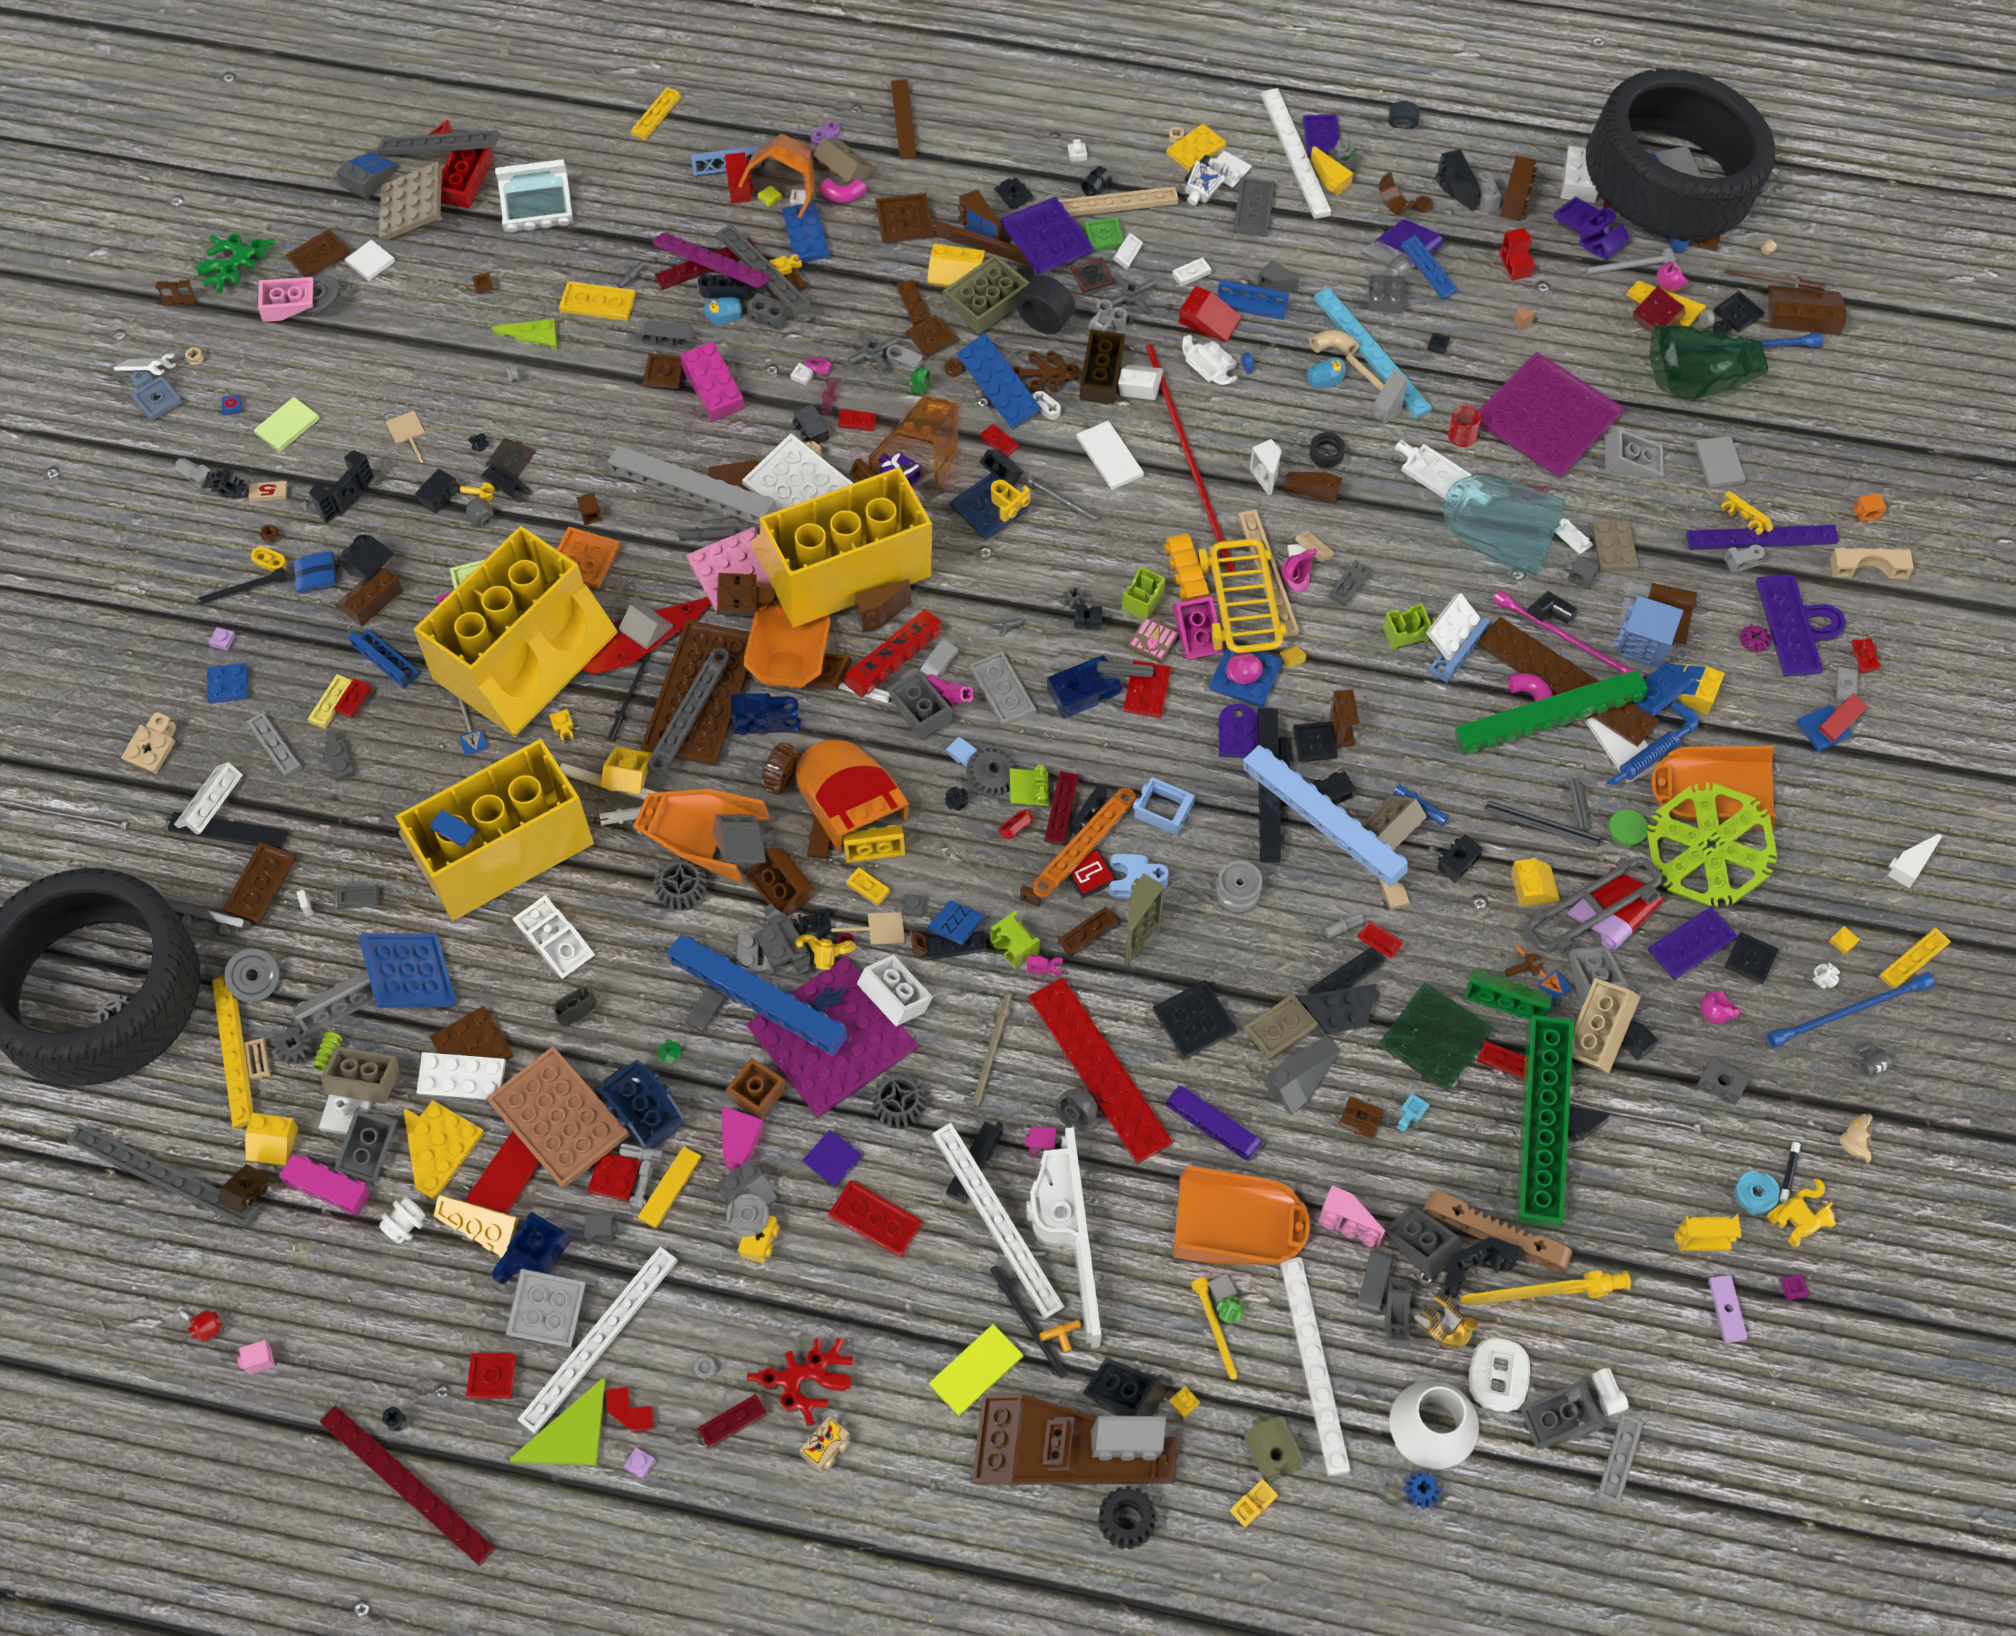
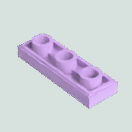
[1708,1275,1748,1343]

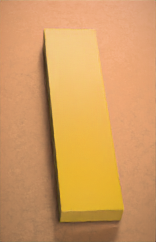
[631,87,681,141]
[1879,927,1951,989]
[638,1146,702,1229]

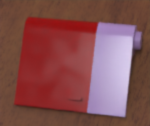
[1568,867,1663,950]

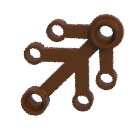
[1012,350,1079,392]

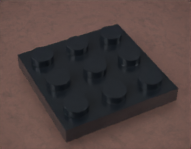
[1152,980,1237,1060]

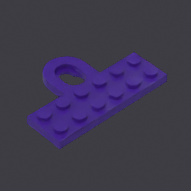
[1755,574,1846,677]

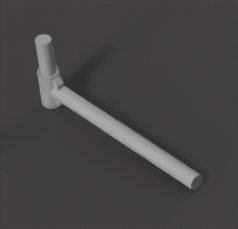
[1586,248,1677,275]

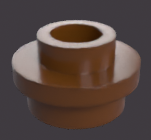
[260,524,280,542]

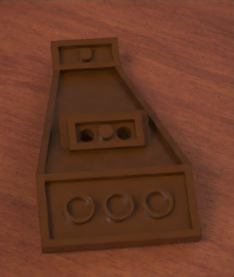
[972,1393,1179,1485]

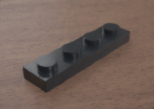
[1307,947,1385,994]

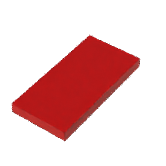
[465,1131,541,1214]
[828,1179,923,1258]

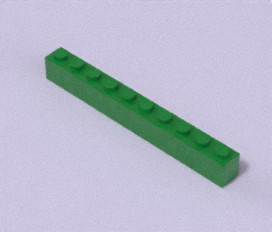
[1454,669,1648,755]

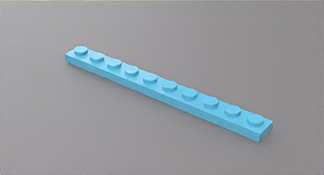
[1314,288,1432,419]

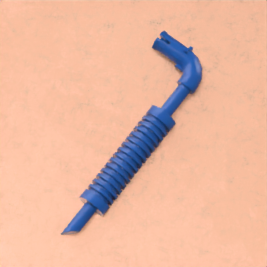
[1607,699,1699,785]

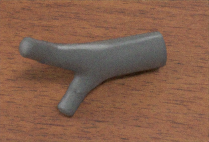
[991,618,1022,637]

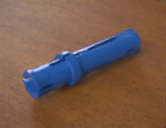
[1393,784,1449,827]

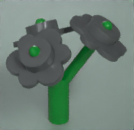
[1328,138,1357,174]

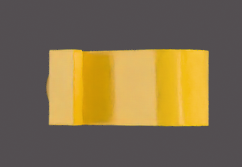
[991,480,1031,522]

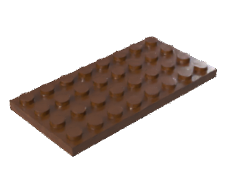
[641,619,750,766]

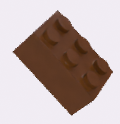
[1500,155,1538,221]

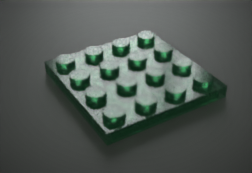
[1378,982,1494,1092]

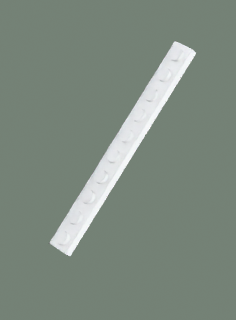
[1262,88,1331,219]
[932,1123,1064,1319]
[517,1247,678,1435]
[1280,1257,1350,1477]

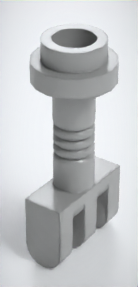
[629,1160,653,1210]

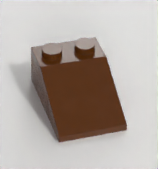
[854,579,911,633]

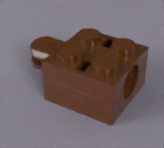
[716,573,775,617]

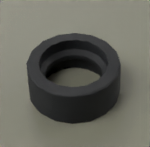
[1309,432,1345,468]

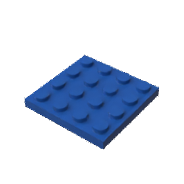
[359,933,456,1008]

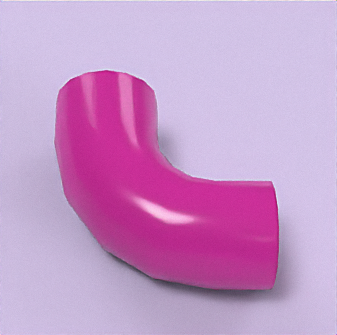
[818,178,867,203]
[1508,673,1554,702]

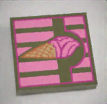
[1128,617,1179,664]

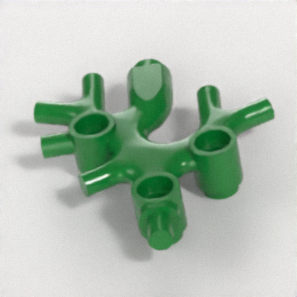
[195,233,275,293]

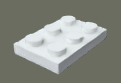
[1426,593,1482,660]

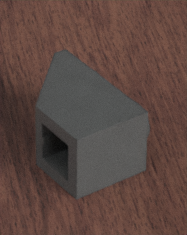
[1258,260,1300,292]

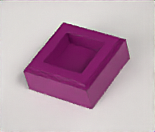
[1780,1274,1810,1301]

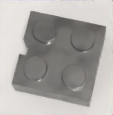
[1367,274,1406,314]

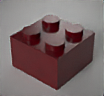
[1633,286,1685,341]

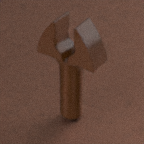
[1505,953,1544,977]

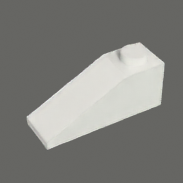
[1888,834,1942,888]

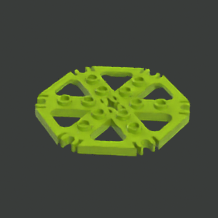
[1647,782,1778,908]

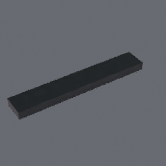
[167,811,288,849]

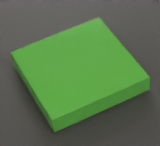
[1084,217,1124,252]

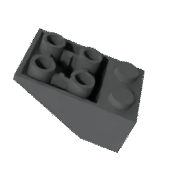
[712,814,766,864]

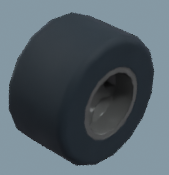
[1388,101,1420,129]

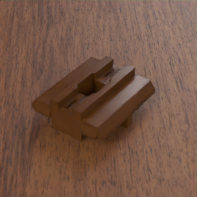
[1339,1096,1384,1139]

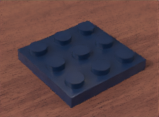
[950,474,1028,541]

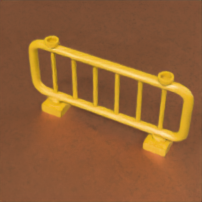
[1198,539,1286,653]

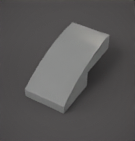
[920,639,958,677]

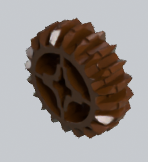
[761,742,799,795]

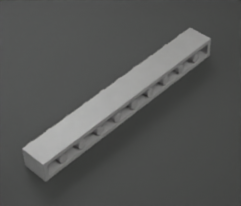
[607,445,778,525]

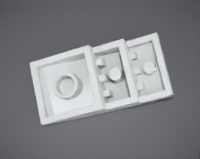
[513,895,595,979]

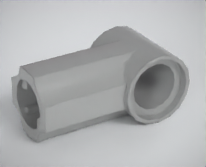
[174,458,210,489]

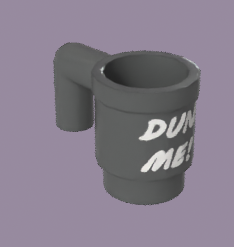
[1854,1042,1892,1077]

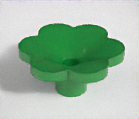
[657,1039,681,1065]

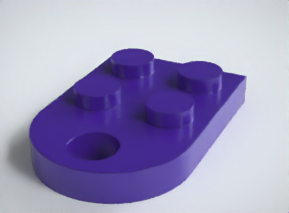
[1218,704,1258,758]

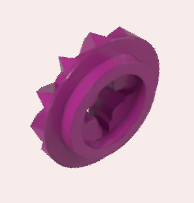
[1739,624,1771,652]

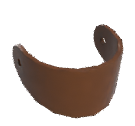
[1379,172,1415,215]

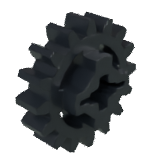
[204,469,247,499]

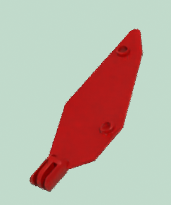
[581,597,711,674]

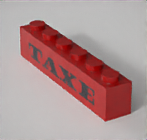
[845,609,942,698]

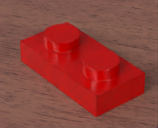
[837,409,876,432]
[980,424,1018,456]
[334,678,372,719]

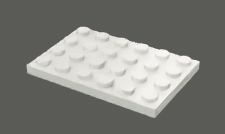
[742,434,854,511]

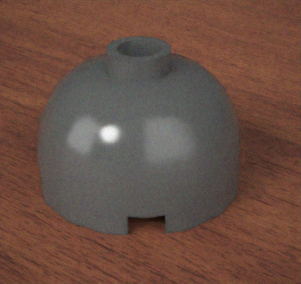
[1055,1088,1097,1131]

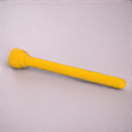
[1190,1277,1237,1380]

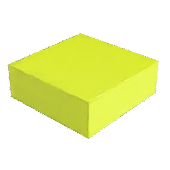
[758,185,782,207]

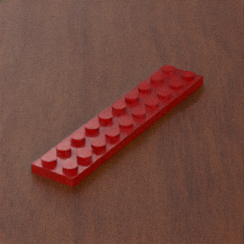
[1028,977,1173,1164]

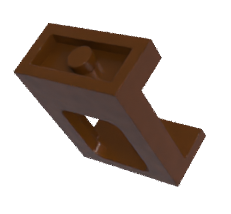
[1329,689,1359,748]

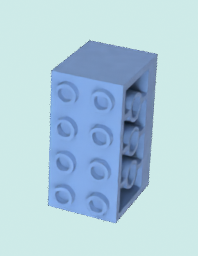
[1614,596,1683,668]

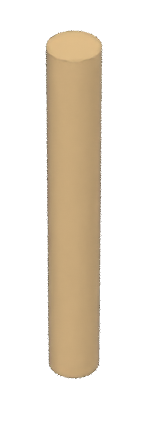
[1346,354,1384,391]

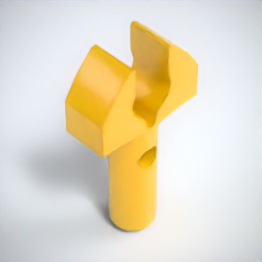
[459,482,495,501]

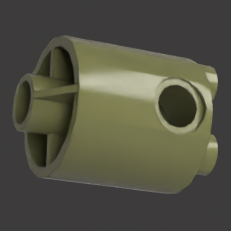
[1244,1414,1303,1482]

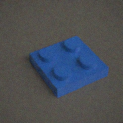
[207,663,248,704]

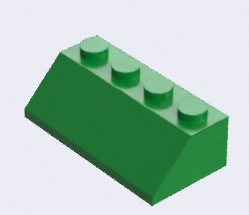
[1463,969,1552,1021]

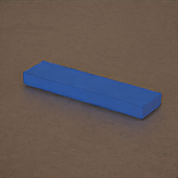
[1401,235,1458,300]

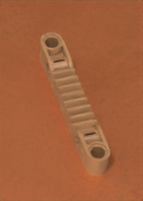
[1423,1190,1572,1273]

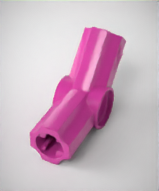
[926,674,974,707]

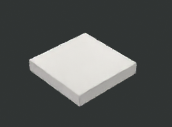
[345,240,395,281]

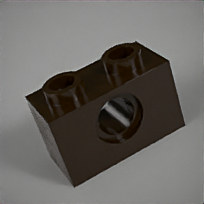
[219,1164,268,1214]

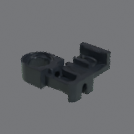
[798,908,837,944]

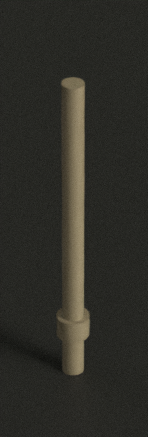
[971,993,1012,1108]

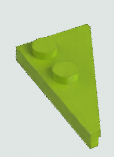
[492,318,557,350]

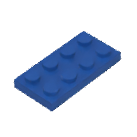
[782,202,830,263]

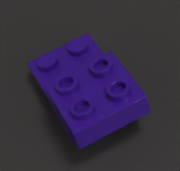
[1553,196,1629,260]

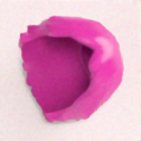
[1225,653,1263,684]
[1700,990,1741,1024]

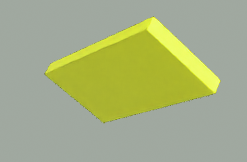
[929,1324,1023,1417]

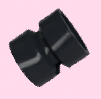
[1080,166,1112,196]
[1074,604,1103,630]

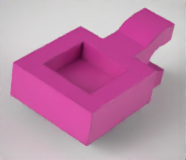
[1027,955,1063,976]

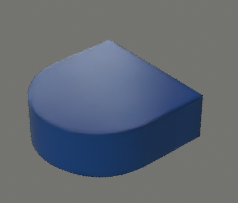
[1241,352,1254,375]

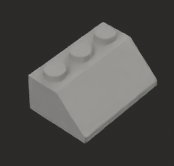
[1091,1416,1166,1460]

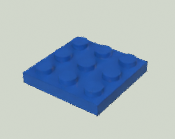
[1209,643,1283,708]

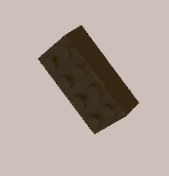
[1079,329,1126,404]

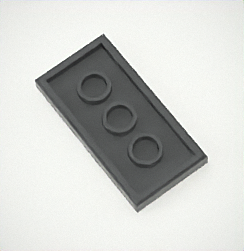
[1233,177,1275,237]

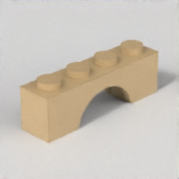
[1830,547,1914,579]

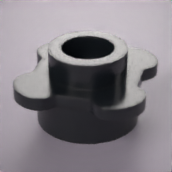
[468,433,489,452]

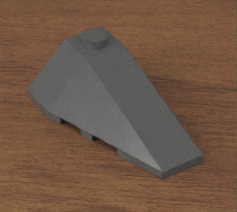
[1264,1035,1340,1115]

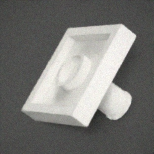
[319,1094,372,1135]

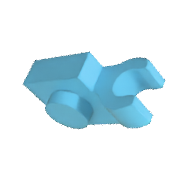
[1397,1093,1430,1133]

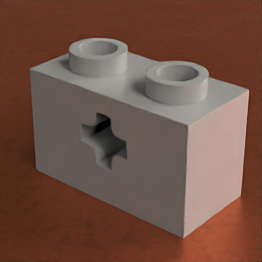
[1474,171,1502,214]

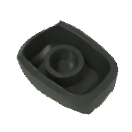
[554,987,597,1027]

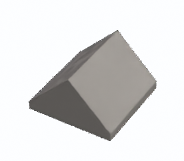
[619,605,673,649]

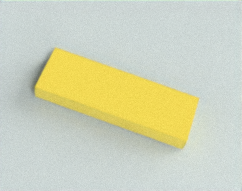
[307,674,353,729]

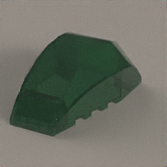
[1649,325,1769,399]

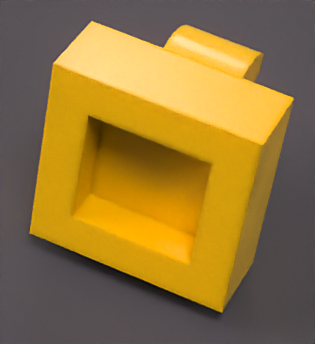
[1169,1386,1200,1419]

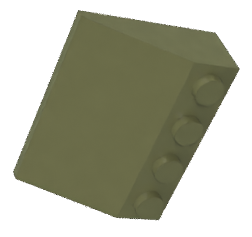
[943,254,1029,334]
[1124,873,1164,967]

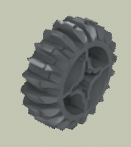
[653,857,708,910]
[871,1072,927,1128]

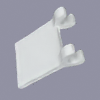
[114,353,176,375]

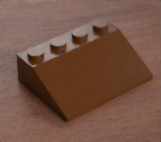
[1768,285,1846,335]

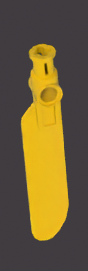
[1460,1270,1631,1305]

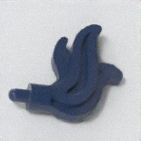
[812,987,845,1013]

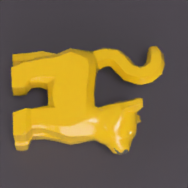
[1766,1178,1836,1248]

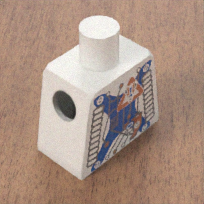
[1185,161,1225,205]

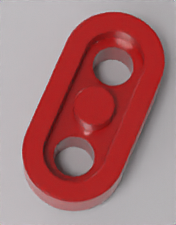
[998,809,1033,839]

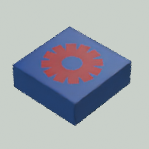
[222,395,242,415]

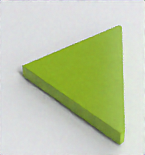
[510,1379,606,1466]

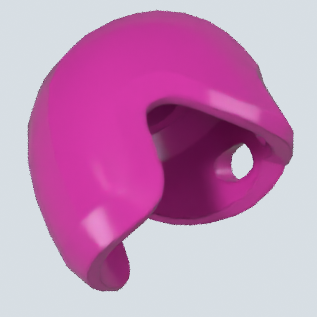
[1656,261,1689,292]

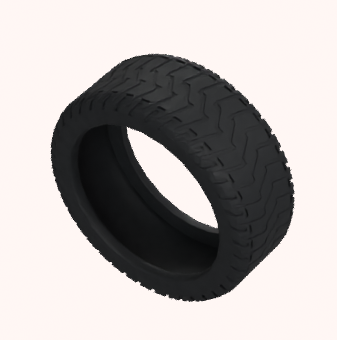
[1586,68,1775,240]
[0,868,200,1086]

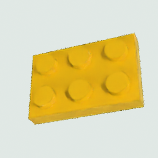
[1166,123,1226,172]

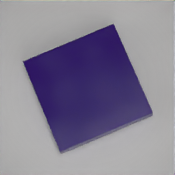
[802,1130,862,1188]

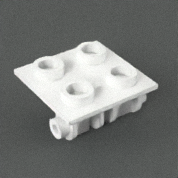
[1208,151,1252,188]

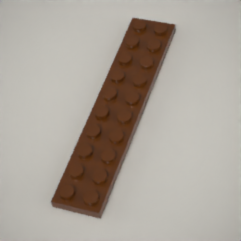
[1477,617,1660,747]

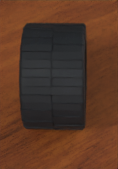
[1016,275,1076,335]

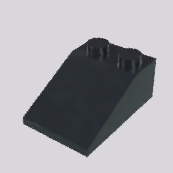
[1436,149,1480,211]
[1083,1357,1167,1416]

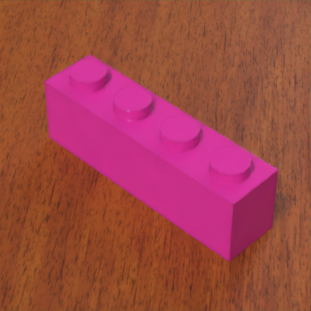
[279,1154,370,1216]

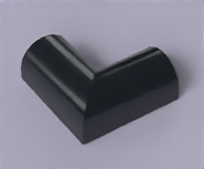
[1526,590,1578,624]

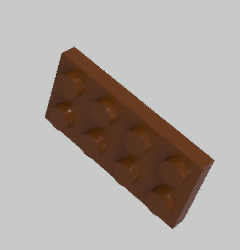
[222,842,297,925]

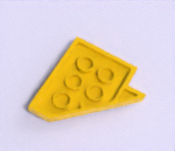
[404,1100,485,1202]

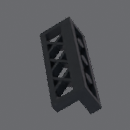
[945,1121,1004,1204]

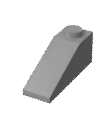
[1372,369,1408,424]

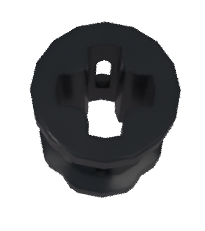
[382,1407,407,1432]

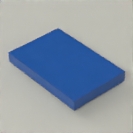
[1632,662,1695,717]

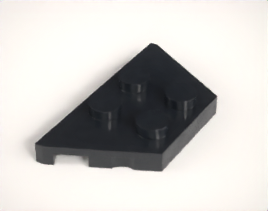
[1299,984,1377,1034]

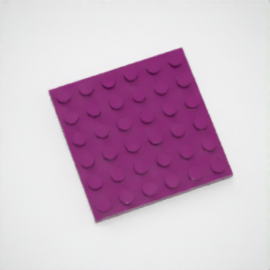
[1473,351,1625,479]
[746,956,919,1119]

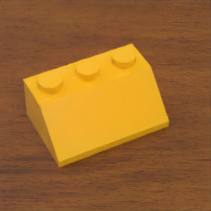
[927,244,985,287]
[843,825,905,863]

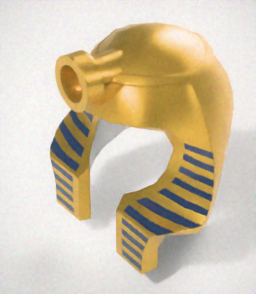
[1414,1291,1478,1349]

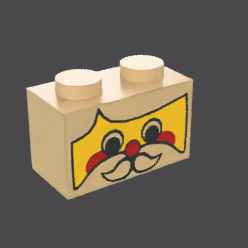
[799,1416,850,1473]

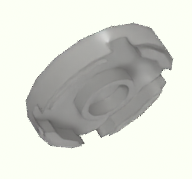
[726,1194,769,1237]

